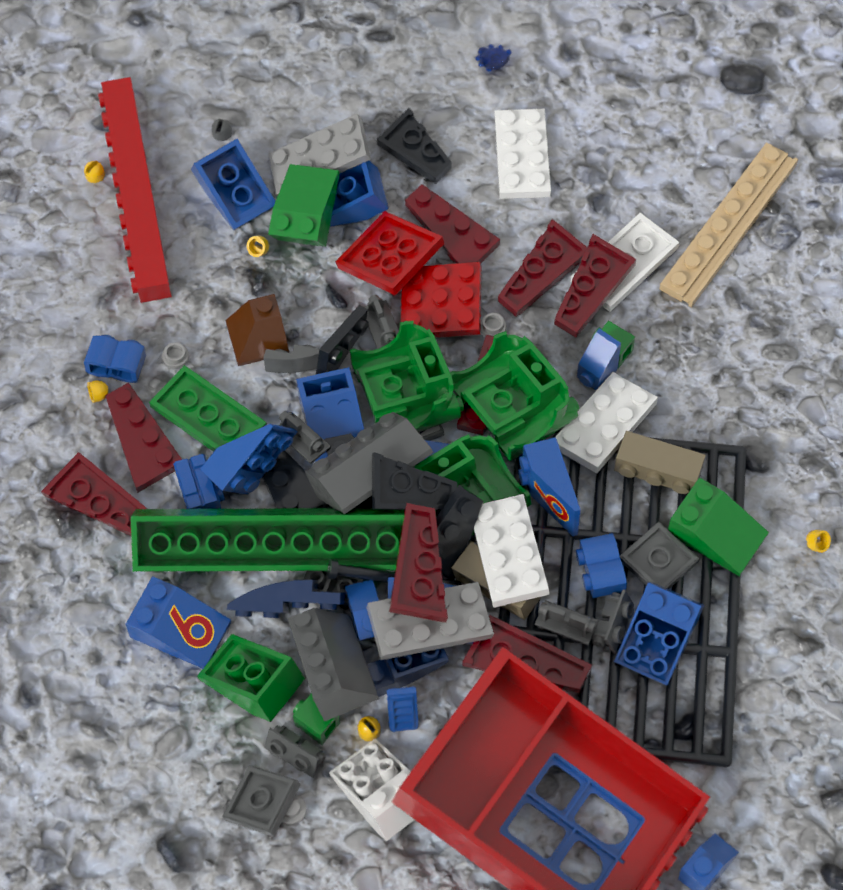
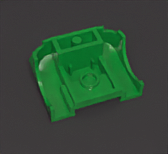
[350,321,464,433]
[450,331,579,461]
[413,434,532,537]

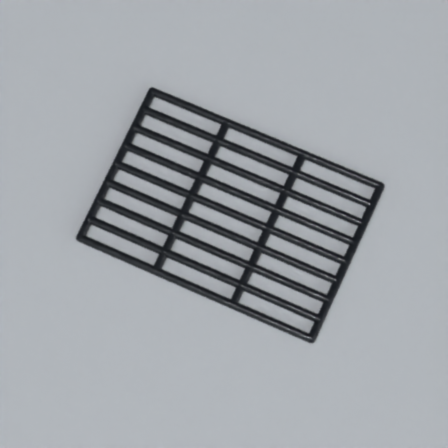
[498,429,747,767]

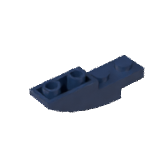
[227,580,345,618]
[367,648,449,697]

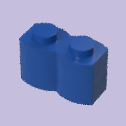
[84,334,146,383]
[575,533,627,598]

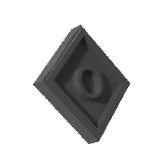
[620,522,699,589]
[222,765,301,837]

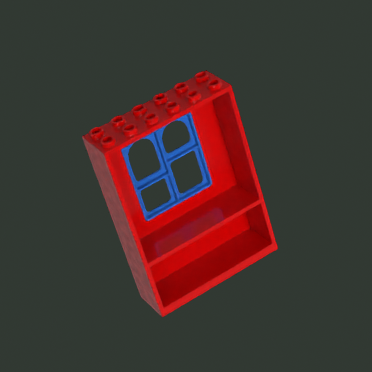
[392,647,710,890]

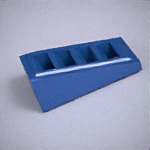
[387,687,419,732]

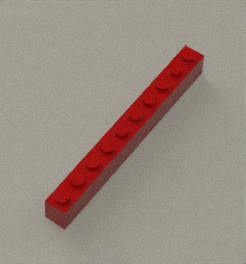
[98,77,171,303]

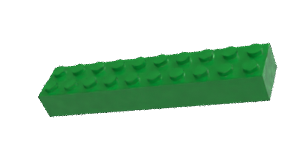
[131,508,405,572]

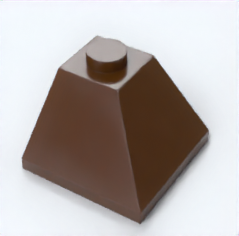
[225,294,289,367]

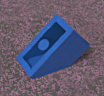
[577,328,621,390]
[345,580,379,641]
[678,833,739,890]

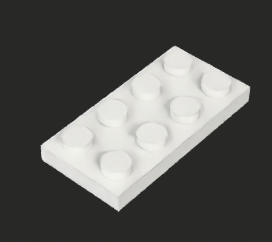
[494,109,551,199]
[571,213,679,312]
[556,372,658,473]
[474,494,550,608]

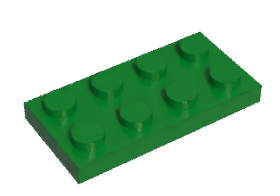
[149,365,267,452]

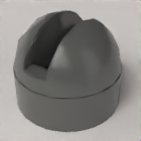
[211,119,232,141]

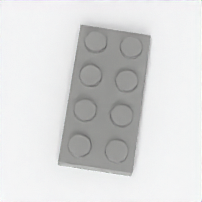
[268,114,371,196]
[366,582,494,660]

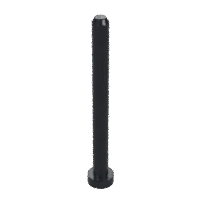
[327,559,462,586]

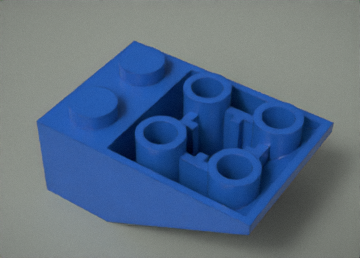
[296,367,364,462]
[201,424,298,495]
[614,582,704,686]

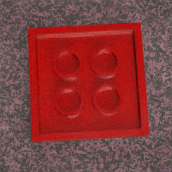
[335,211,445,296]
[401,262,482,338]

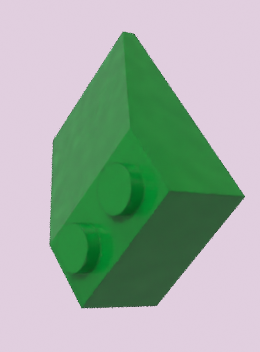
[268,164,340,247]
[668,477,769,577]
[197,634,305,722]

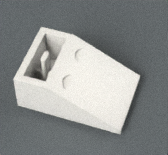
[329,738,415,841]

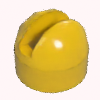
[84,161,105,183]
[247,236,270,257]
[87,380,108,403]
[806,529,831,553]
[357,716,381,741]

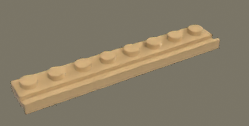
[659,142,798,308]

